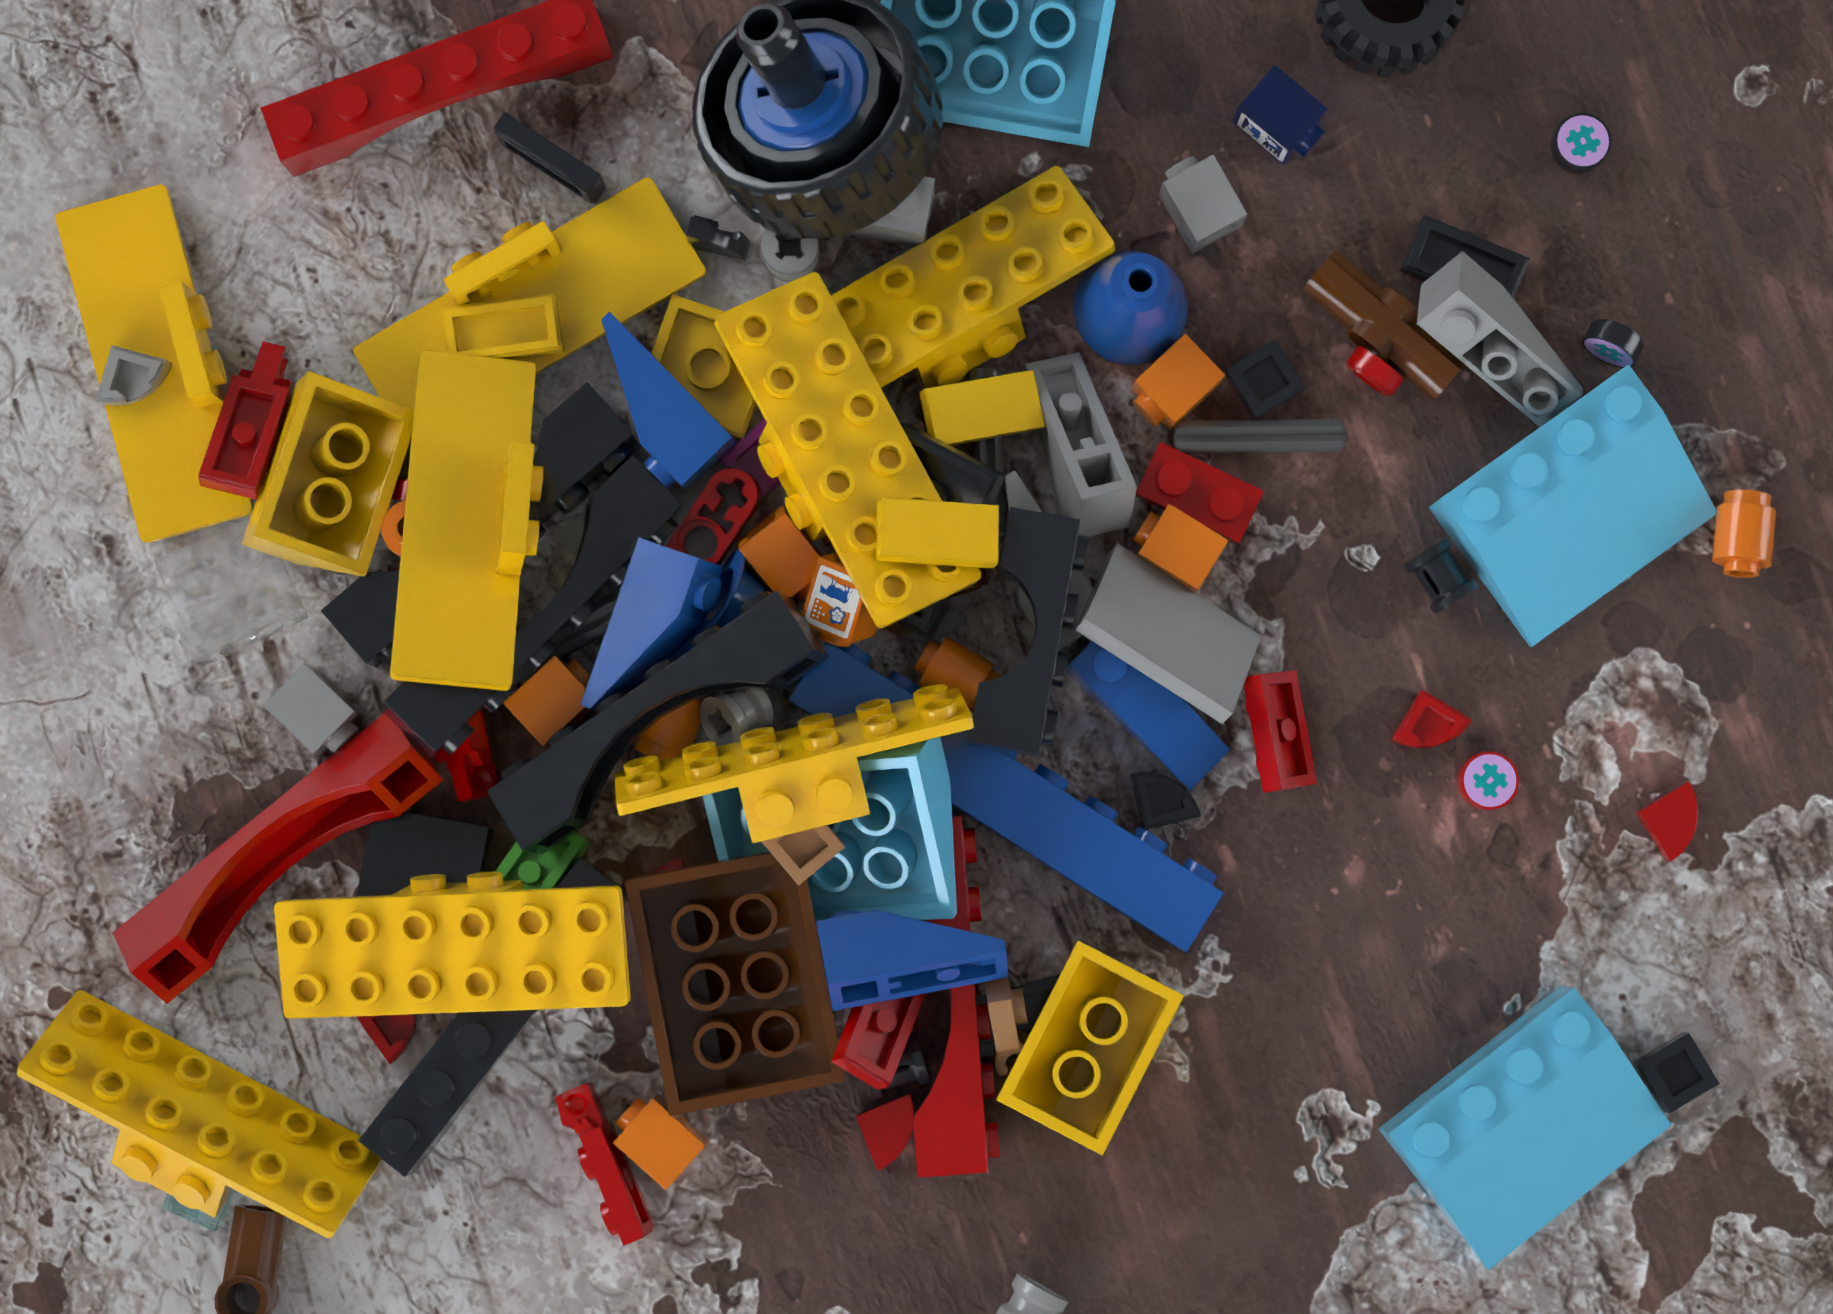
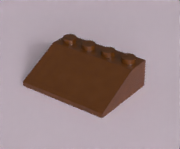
[625,852,846,1116]

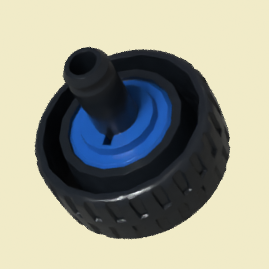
[692,0,943,239]

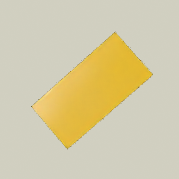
[440,292,564,360]
[919,370,1045,446]
[876,497,999,569]

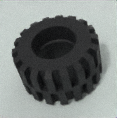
[1314,0,1465,77]

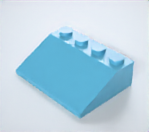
[880,0,1116,147]
[1428,364,1717,647]
[702,737,957,925]
[1378,986,1672,1270]

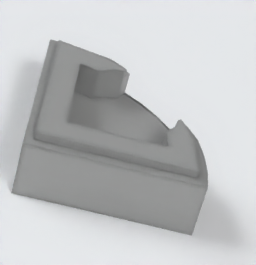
[95,345,172,406]

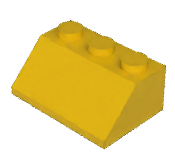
[241,371,414,577]
[996,940,1184,1156]

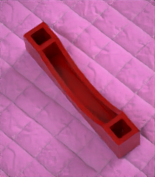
[260,0,614,177]
[112,713,444,1004]
[913,816,1000,1178]

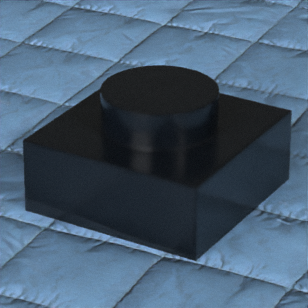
[1224,339,1306,420]
[1634,1032,1720,1114]

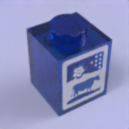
[1232,65,1328,165]

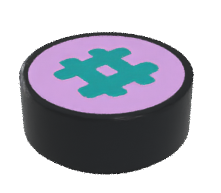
[1550,113,1612,174]
[1582,319,1644,368]

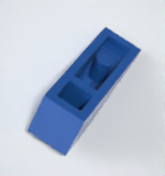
[601,311,736,491]
[581,537,723,710]
[1066,641,1230,791]
[816,910,1009,1011]

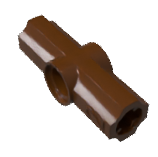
[1302,250,1465,401]
[214,1204,288,1314]

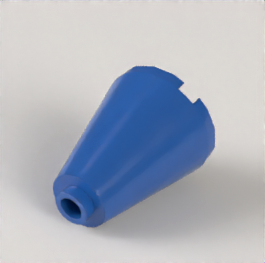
[1073,251,1188,366]

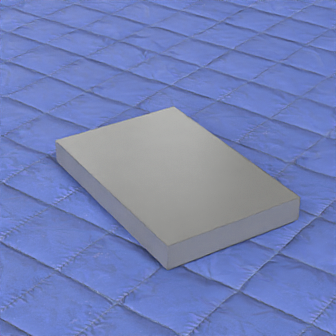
[1075,543,1261,724]

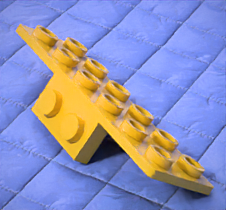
[831,166,1115,389]
[353,177,706,446]
[55,184,254,543]
[714,272,981,629]
[390,350,543,691]
[614,684,974,844]
[274,872,631,1019]
[17,990,383,1238]

